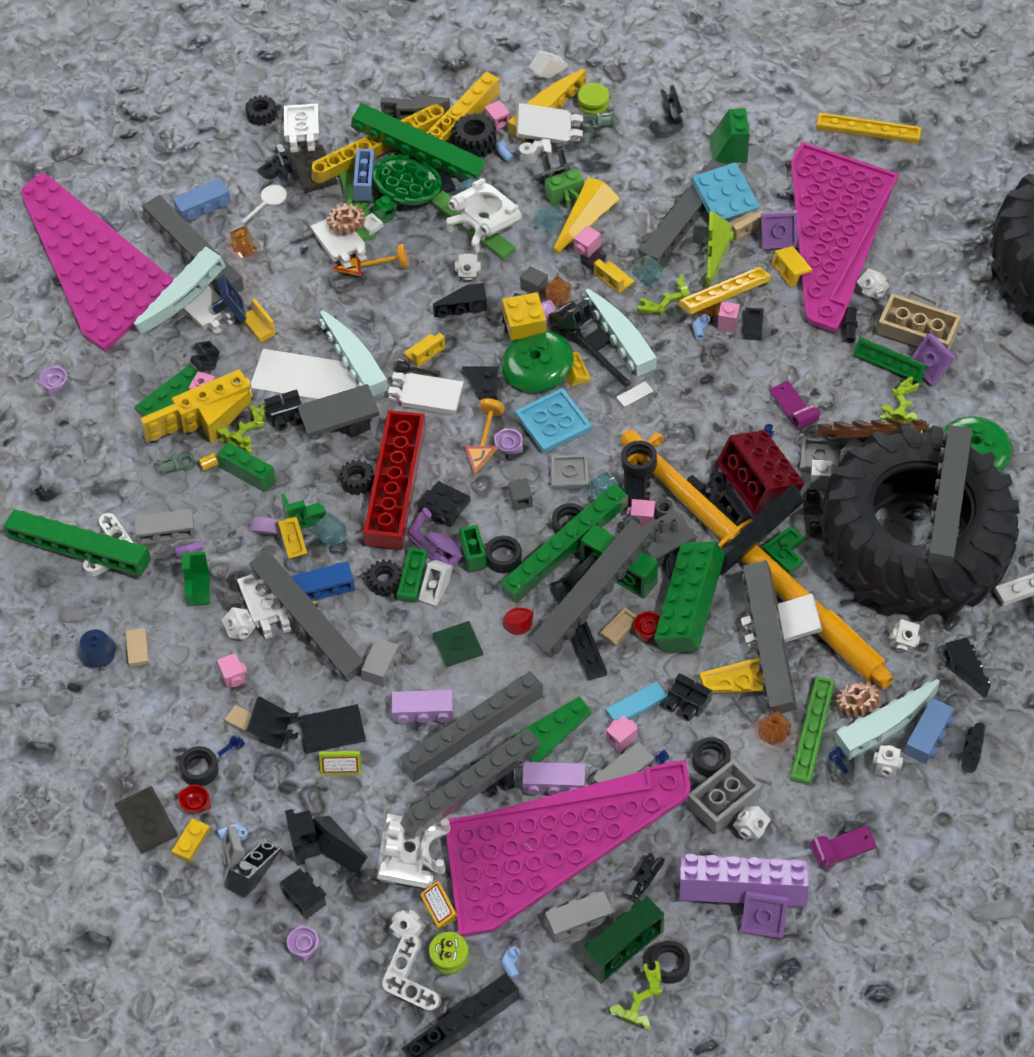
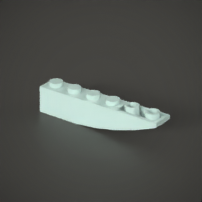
[134,247,226,334]
[584,289,657,377]
[319,310,388,396]
[835,679,939,760]

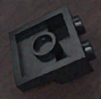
[418,481,471,528]

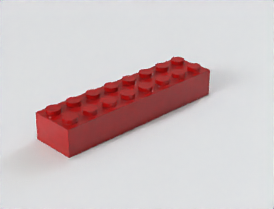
[363,410,426,550]

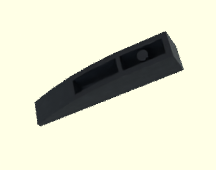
[401,973,520,1057]

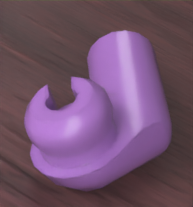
[174,541,203,559]

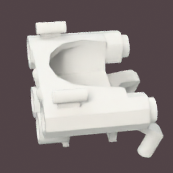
[445,178,522,254]
[377,814,451,889]

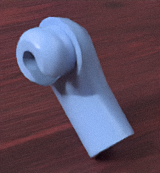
[495,140,513,162]
[693,314,710,340]
[217,824,248,840]
[502,947,520,980]

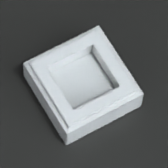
[361,213,384,235]

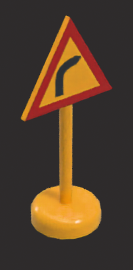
[331,243,409,276]
[465,398,505,474]

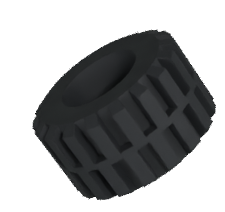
[453,113,497,157]

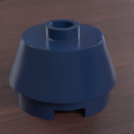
[77,629,116,669]

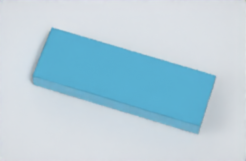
[606,681,667,721]

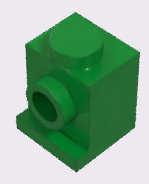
[369,196,397,224]

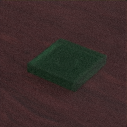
[432,621,483,668]

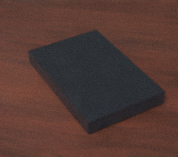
[299,704,366,754]

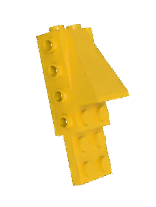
[141,369,253,444]

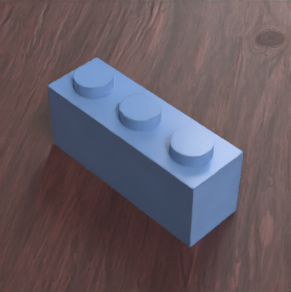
[353,149,375,201]
[173,178,231,222]
[904,698,955,764]

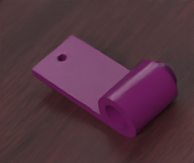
[769,380,821,430]
[809,825,877,870]

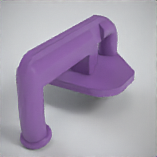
[408,508,462,567]

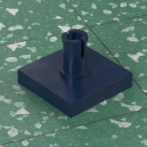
[211,275,247,322]

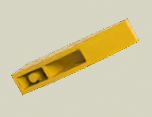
[508,69,587,143]
[427,72,501,141]

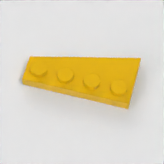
[699,657,767,694]

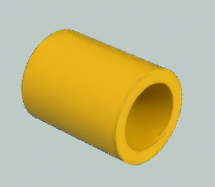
[198,453,219,472]

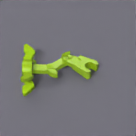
[637,274,690,315]
[880,377,919,422]
[218,403,265,454]
[609,961,663,1030]

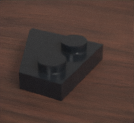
[462,366,498,400]

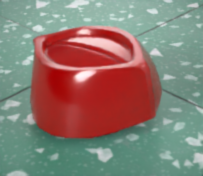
[503,607,534,635]
[633,610,660,644]
[178,785,211,814]

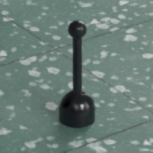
[396,358,441,377]

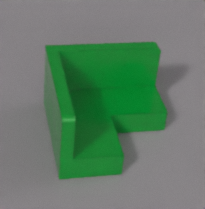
[281,493,327,530]
[762,525,804,577]
[182,551,210,607]

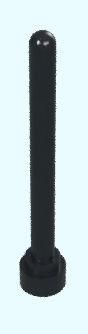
[566,327,630,387]

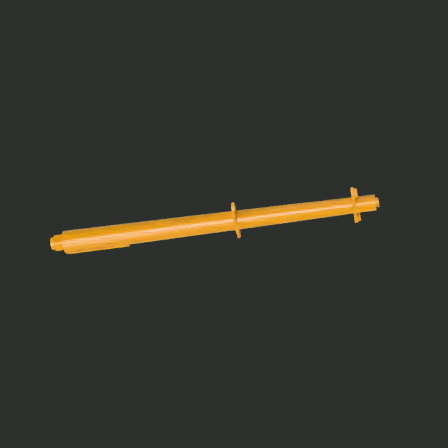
[620,430,894,689]

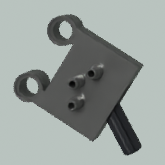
[624,499,697,579]

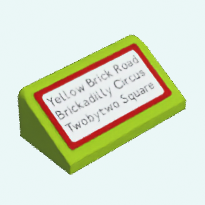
[319,751,361,775]

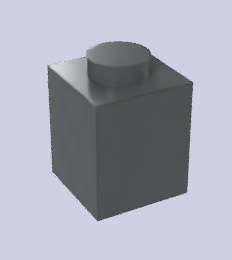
[520,266,549,297]
[508,478,533,511]

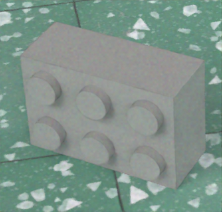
[687,759,762,834]

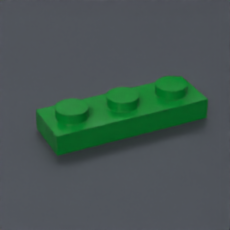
[397,547,428,602]

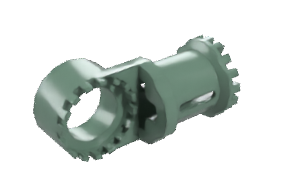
[581,111,615,133]
[156,451,196,476]

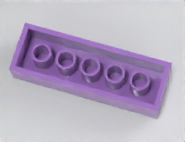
[679,854,808,907]

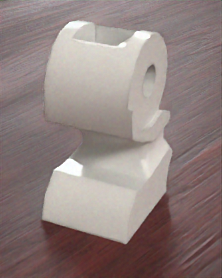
[519,138,552,164]

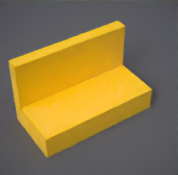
[771,246,812,287]
[594,259,634,294]
[243,298,276,343]
[403,333,445,367]

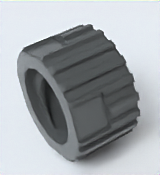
[223,594,242,612]

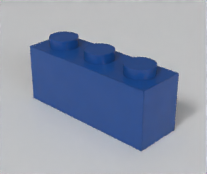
[292,561,355,601]

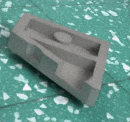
[222,826,245,883]

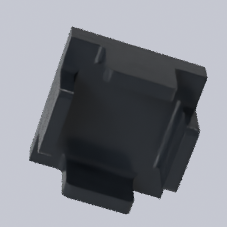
[285,809,320,866]

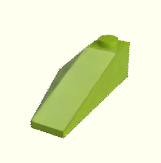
[706,211,734,289]

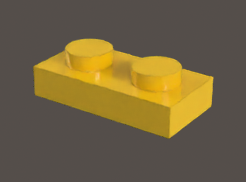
[277,516,307,559]
[171,818,211,863]

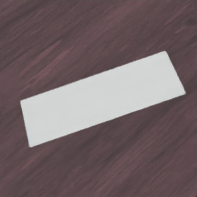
[251,349,358,399]

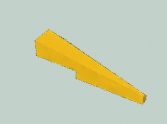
[554,177,620,254]

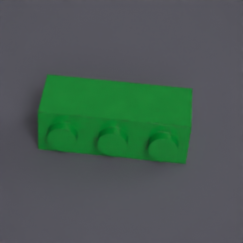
[217,442,276,492]

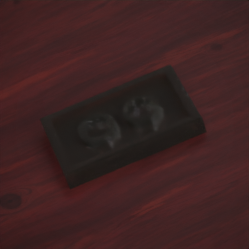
[289,144,338,194]
[114,786,178,854]

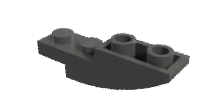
[380,95,451,120]

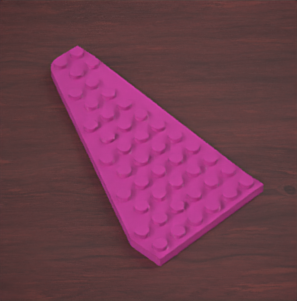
[791,142,899,333]
[22,172,174,352]
[446,760,691,937]

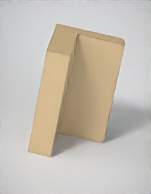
[730,210,764,241]

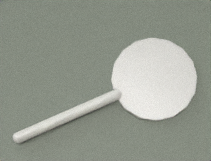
[242,185,287,223]

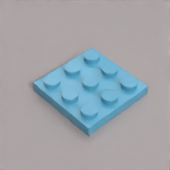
[691,162,760,221]
[515,388,592,453]

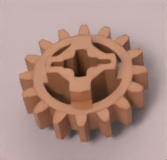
[326,203,365,235]
[836,681,881,717]

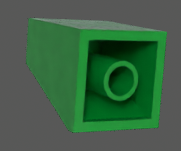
[710,108,750,164]

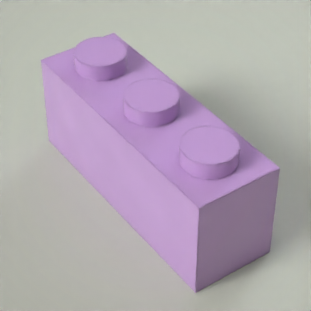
[392,690,453,724]
[523,762,585,795]

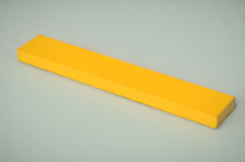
[816,113,922,144]
[679,267,771,314]

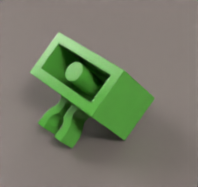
[545,168,584,205]

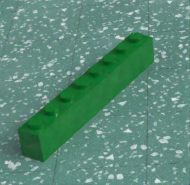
[351,102,486,184]
[501,483,628,603]
[3,509,152,577]

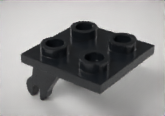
[533,145,574,181]
[246,696,304,749]

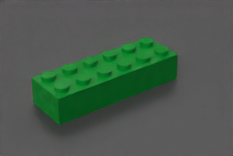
[654,541,725,652]

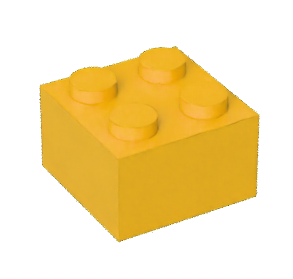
[502,292,546,340]

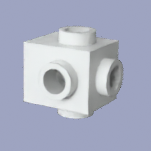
[455,253,481,280]
[857,269,890,299]
[222,607,256,640]
[889,619,920,652]
[873,745,903,779]
[733,806,771,839]
[390,909,427,943]

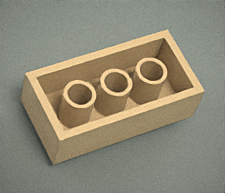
[878,293,961,351]

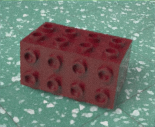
[716,430,805,516]

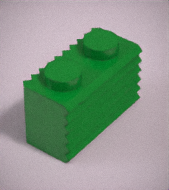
[459,525,487,572]

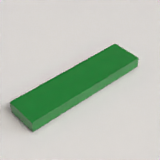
[853,337,928,383]

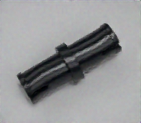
[843,307,858,343]

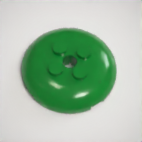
[373,155,442,205]
[501,331,574,393]
[942,416,1012,473]

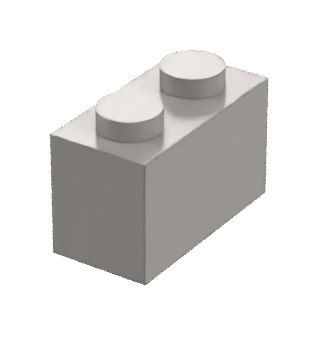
[361,638,401,687]

